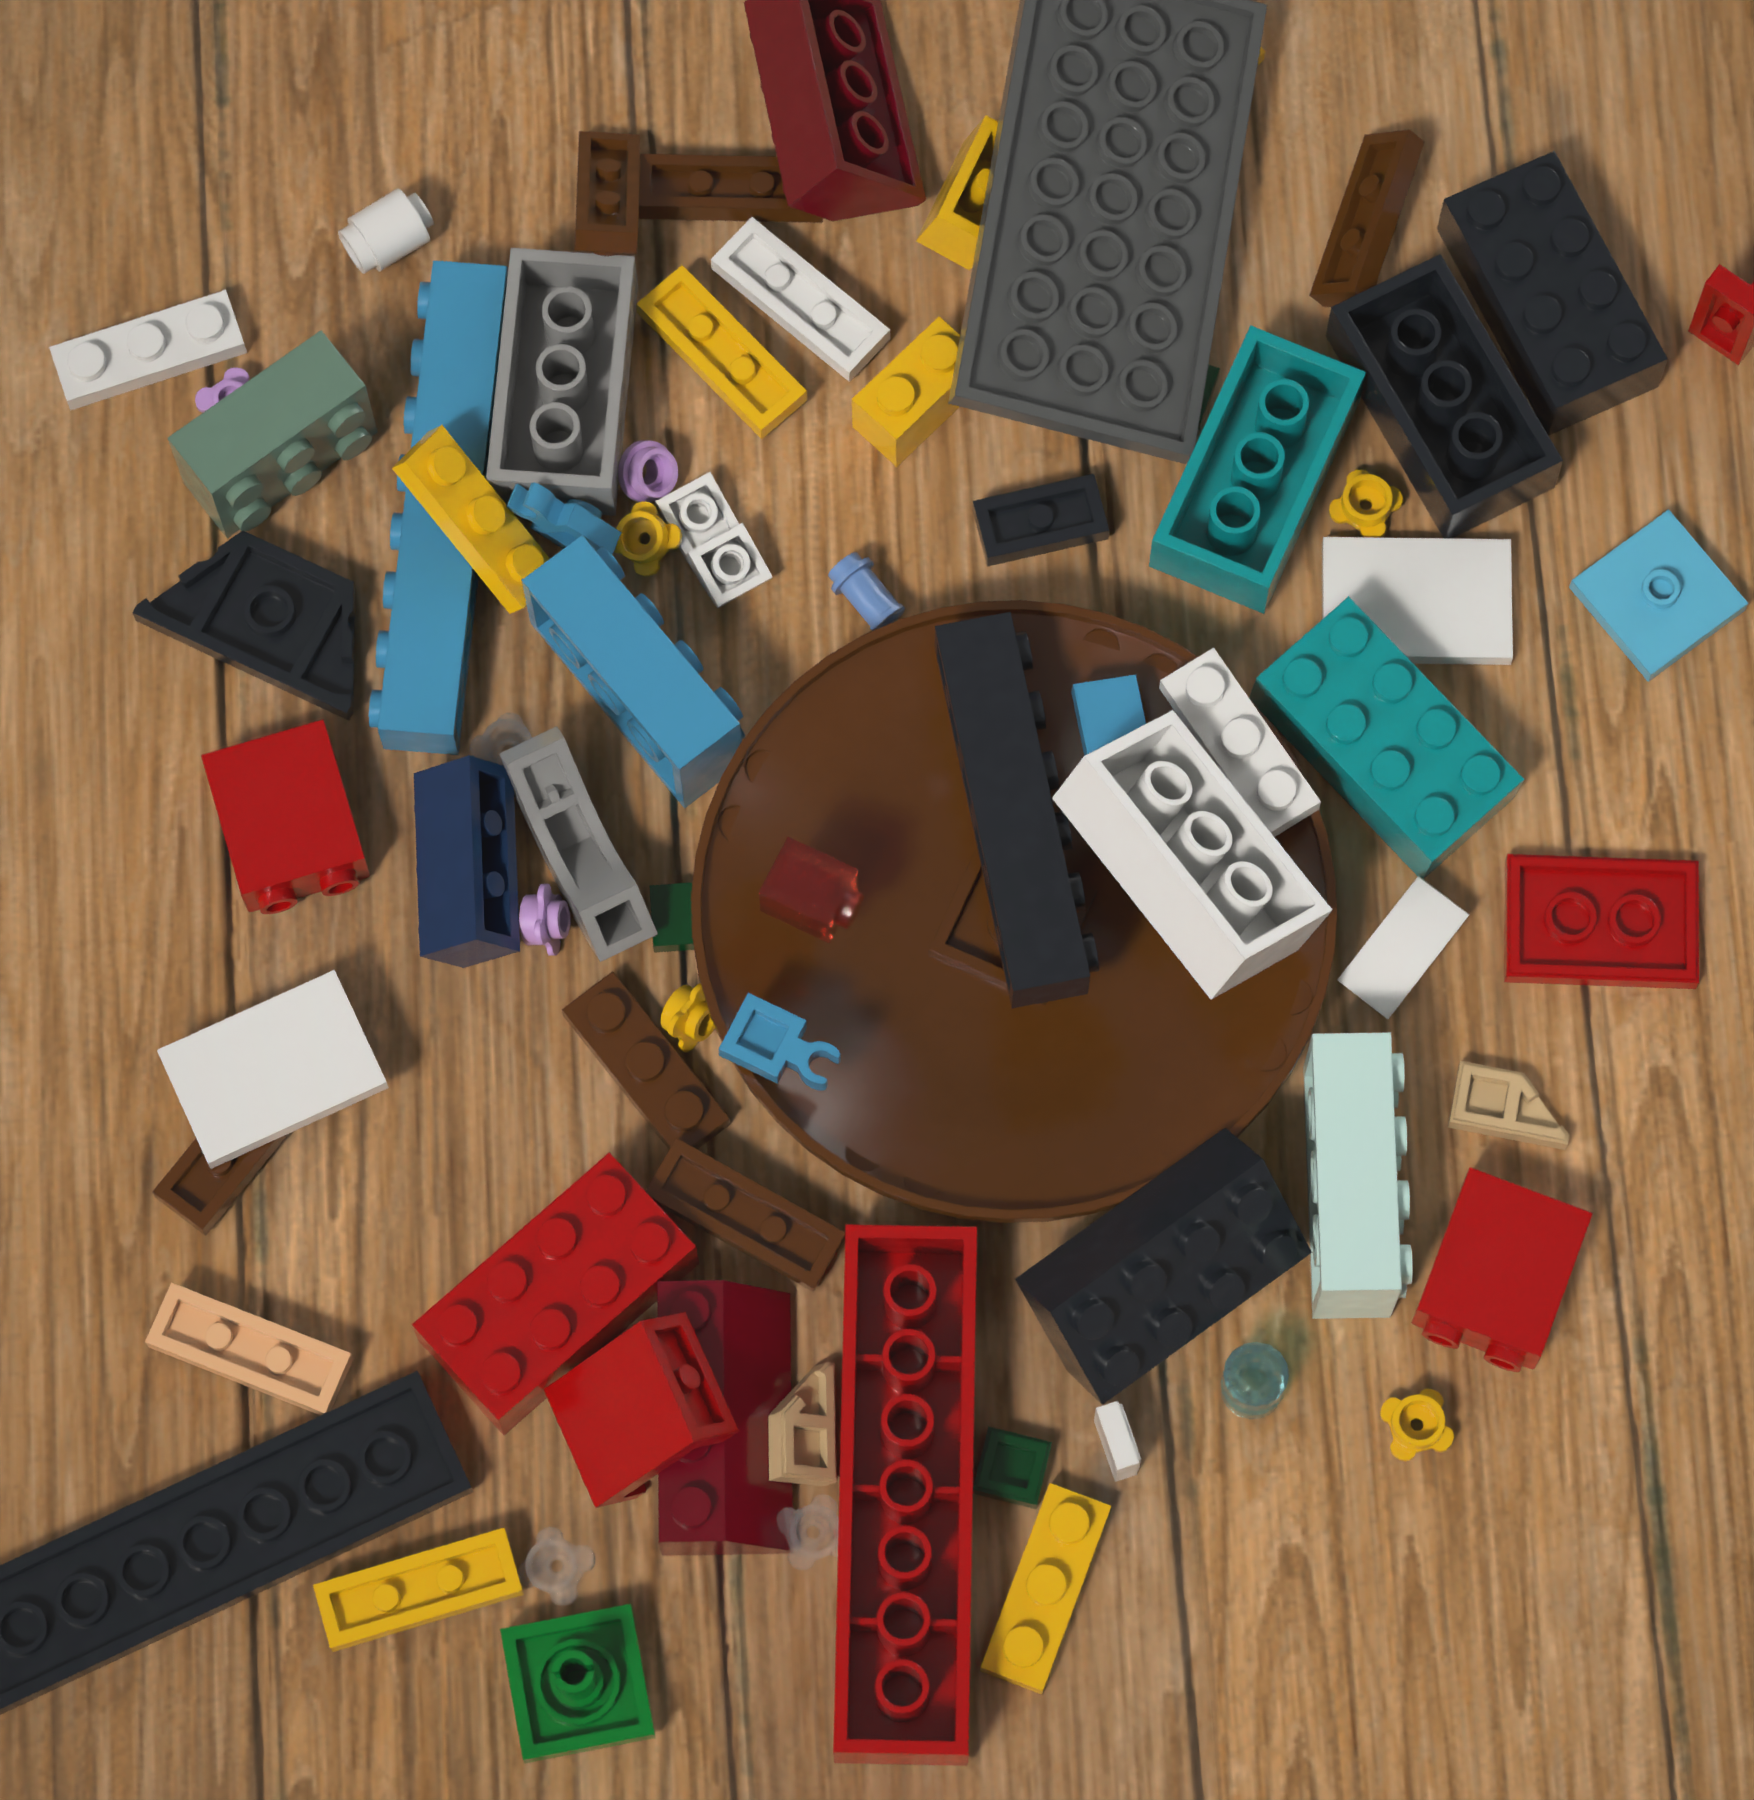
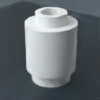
[338,188,434,274]

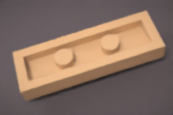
[145,1282,354,1415]

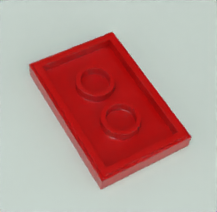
[1504,854,1699,989]

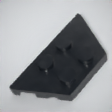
[132,530,356,721]

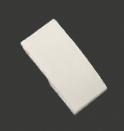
[654,472,773,608]
[1337,876,1470,1019]

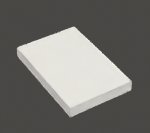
[1322,537,1513,665]
[157,970,389,1169]

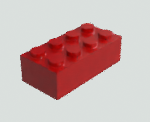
[412,1152,699,1435]

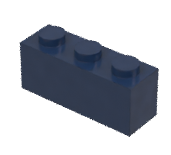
[414,755,520,968]

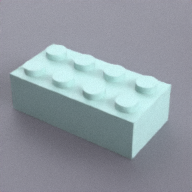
[1303,1033,1413,1319]

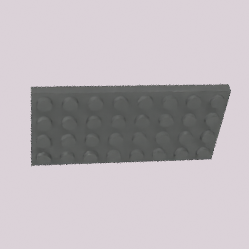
[948,0,1267,464]

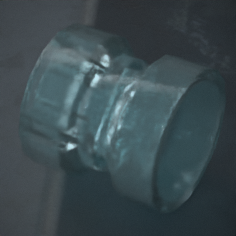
[1220,1342,1289,1419]

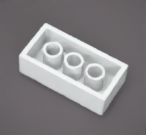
[1052,710,1332,1000]

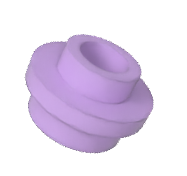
[618,440,678,503]

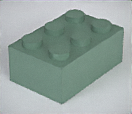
[167,330,378,538]

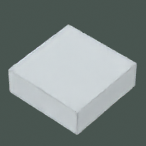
[1094,1401,1141,1482]

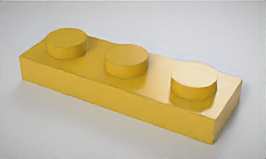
[636,265,807,439]
[392,425,550,614]
[980,1483,1111,1695]
[313,1528,524,1652]

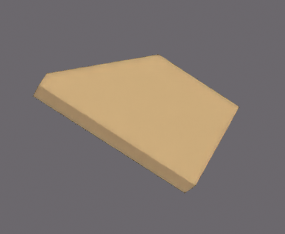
[1448,1061,1569,1150]
[768,1362,837,1486]

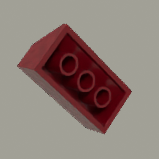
[744,0,926,221]
[657,1280,794,1556]

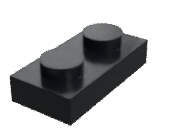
[972,474,1109,567]

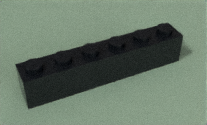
[934,612,1099,1009]

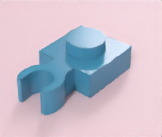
[507,482,621,555]
[719,993,841,1091]

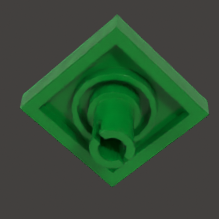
[500,1604,656,1763]

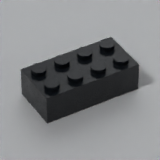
[1437,151,1668,436]
[1326,254,1563,538]
[1015,1128,1312,1405]

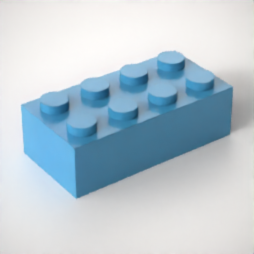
[522,535,745,809]

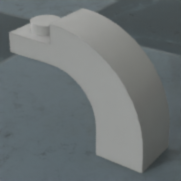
[499,726,658,962]

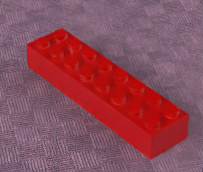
[833,1224,977,1766]

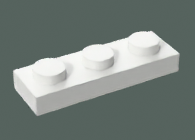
[711,217,890,382]
[49,290,247,410]
[1159,648,1321,837]

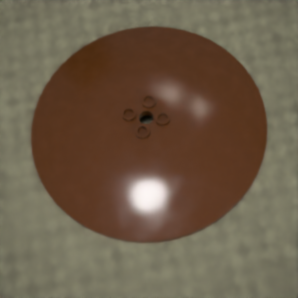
[691,600,1337,1223]

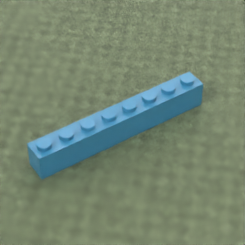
[369,260,508,755]

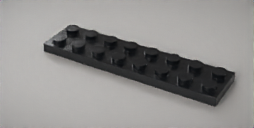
[0,1370,473,1715]

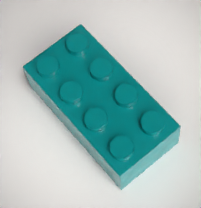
[1149,325,1366,614]
[1249,596,1525,879]

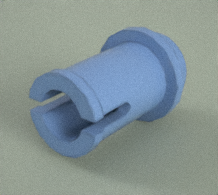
[828,552,905,631]

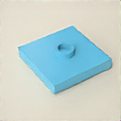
[1569,509,1748,682]

